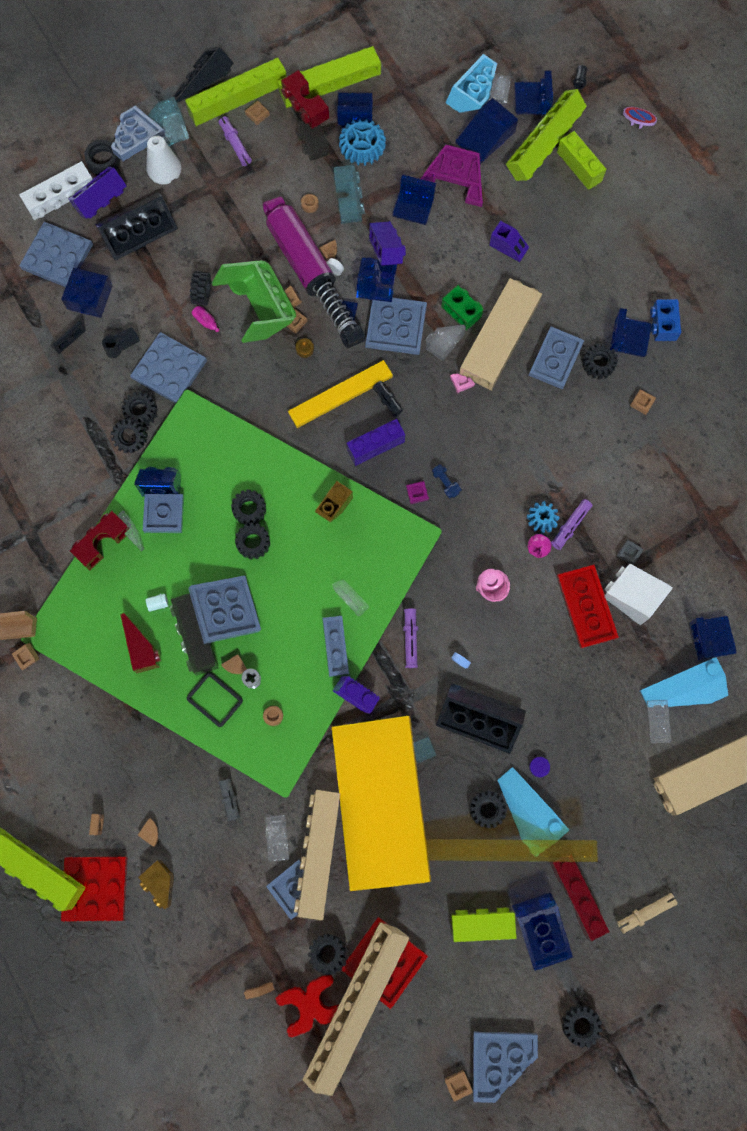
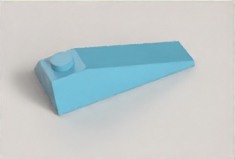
[446,54,497,113]
[640,657,728,709]
[497,767,569,857]

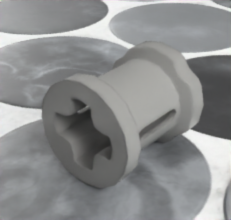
[242,669,261,689]

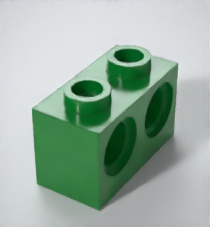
[441,285,483,331]

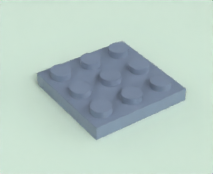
[19,222,93,289]
[365,295,427,355]
[130,332,207,403]
[188,576,261,644]

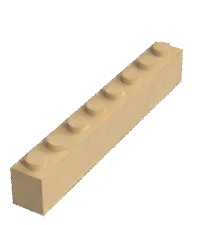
[303,922,409,1095]

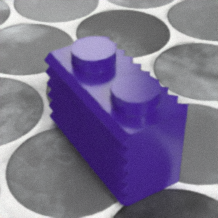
[333,676,380,714]

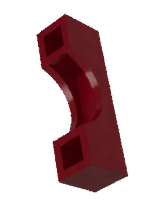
[549,853,610,941]

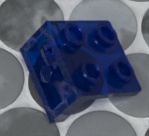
[514,71,553,114]
[337,93,373,125]
[393,174,437,225]
[610,308,652,357]
[689,616,737,660]

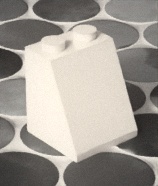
[604,564,672,625]

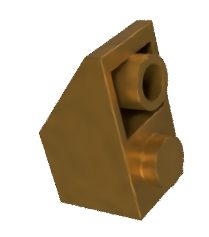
[315,481,353,523]
[138,860,174,910]

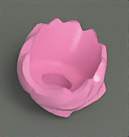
[476,569,510,602]

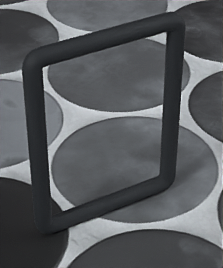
[186,672,243,727]

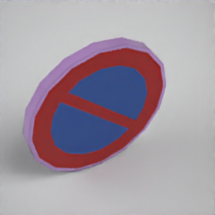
[623,107,657,129]

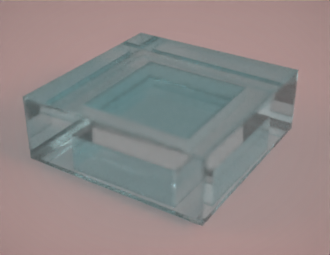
[414,737,436,763]

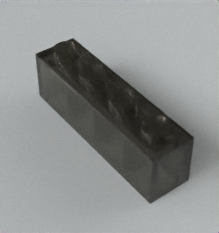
[169,593,219,676]

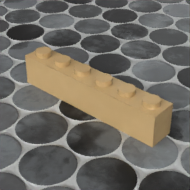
[294,790,340,921]

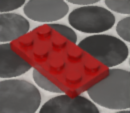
[557,565,619,649]

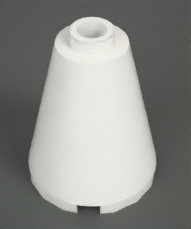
[146,136,181,184]

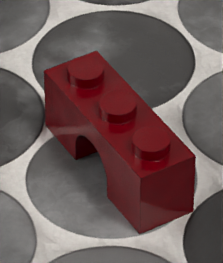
[281,70,329,129]
[70,511,131,571]

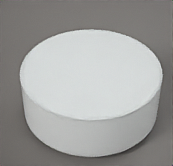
[327,258,344,276]

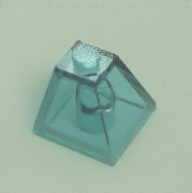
[148,97,189,145]

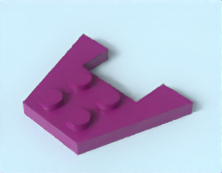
[415,145,483,207]

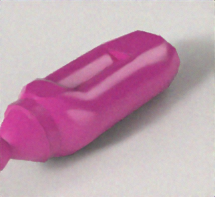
[192,306,219,332]

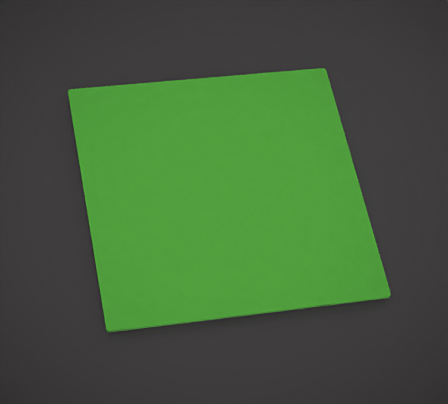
[21,390,442,798]

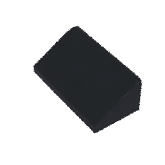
[50,321,86,354]

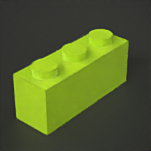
[557,131,606,190]
[451,908,517,942]

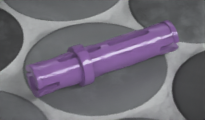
[218,116,252,166]
[551,499,593,550]
[403,609,418,668]

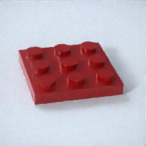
[61,857,127,921]
[342,916,428,1009]

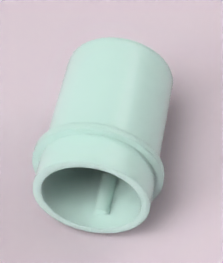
[146,594,169,612]

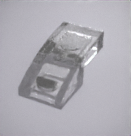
[117,511,144,552]
[647,700,671,744]
[265,815,289,862]

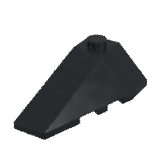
[171,47,234,102]

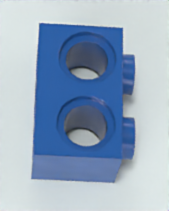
[650,299,681,341]

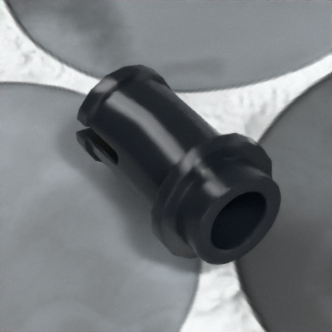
[573,65,587,90]

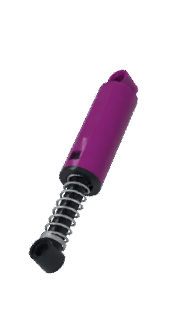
[263,196,365,349]

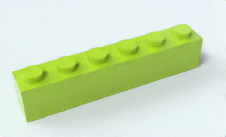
[278,46,381,108]
[185,58,287,126]
[506,89,587,181]
[0,827,86,911]

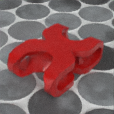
[275,974,339,1038]

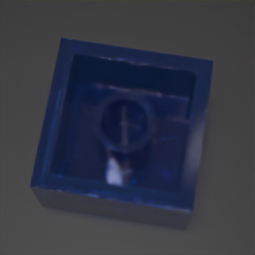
[356,257,397,302]
[61,267,113,318]

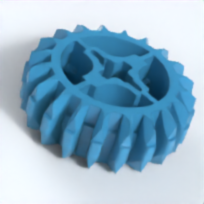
[339,119,386,166]

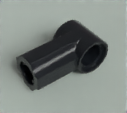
[102,326,140,358]

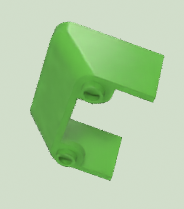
[212,261,296,343]

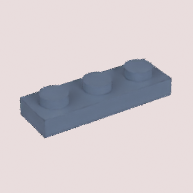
[323,616,349,677]

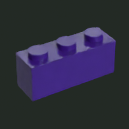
[68,167,127,219]
[369,222,406,265]
[347,419,405,466]

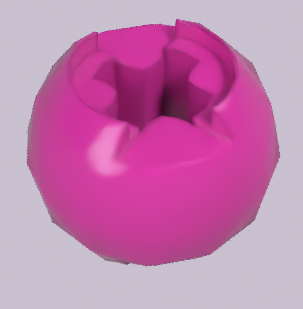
[527,534,552,558]

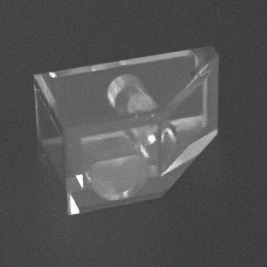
[490,74,512,105]
[425,325,466,361]

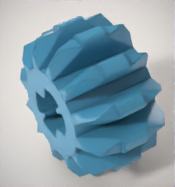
[527,501,560,534]

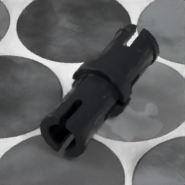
[373,381,403,417]

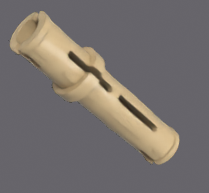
[617,893,678,934]

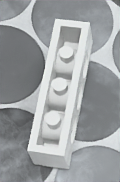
[19,161,92,220]

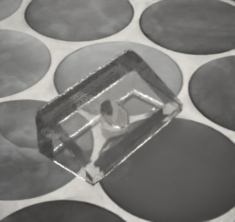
[333,580,369,616]

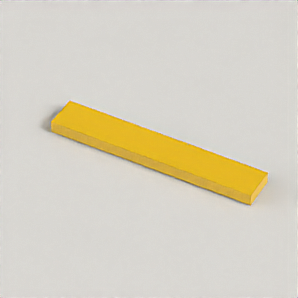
[288,360,393,428]

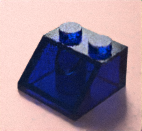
[134,467,181,497]

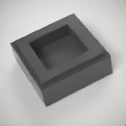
[617,539,644,565]

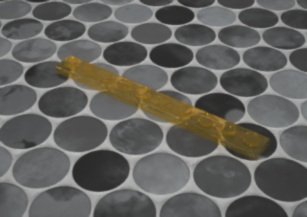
[426,839,598,862]

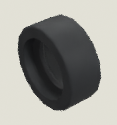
[84,140,120,175]

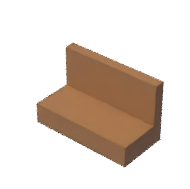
[0,611,37,640]

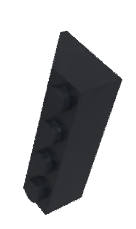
[95,193,178,261]
[436,683,526,754]

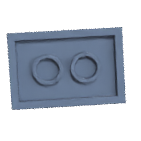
[529,327,584,390]

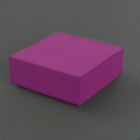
[406,481,429,504]

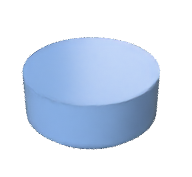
[451,652,471,669]

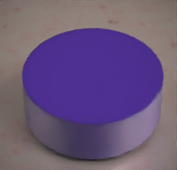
[529,757,550,778]

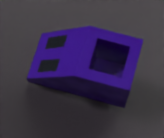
[489,221,529,262]

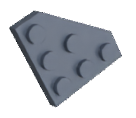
[111,106,166,161]
[473,1032,538,1103]

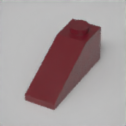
[120,613,161,673]

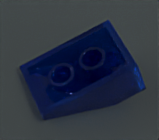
[455,98,518,164]
[512,892,573,971]

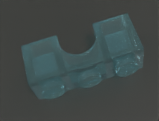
[333,165,365,224]

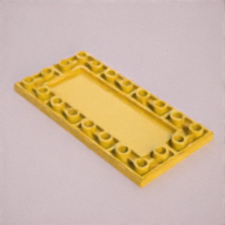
[332,716,431,891]

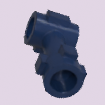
[432,464,462,499]

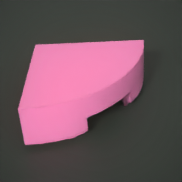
[450,374,475,393]

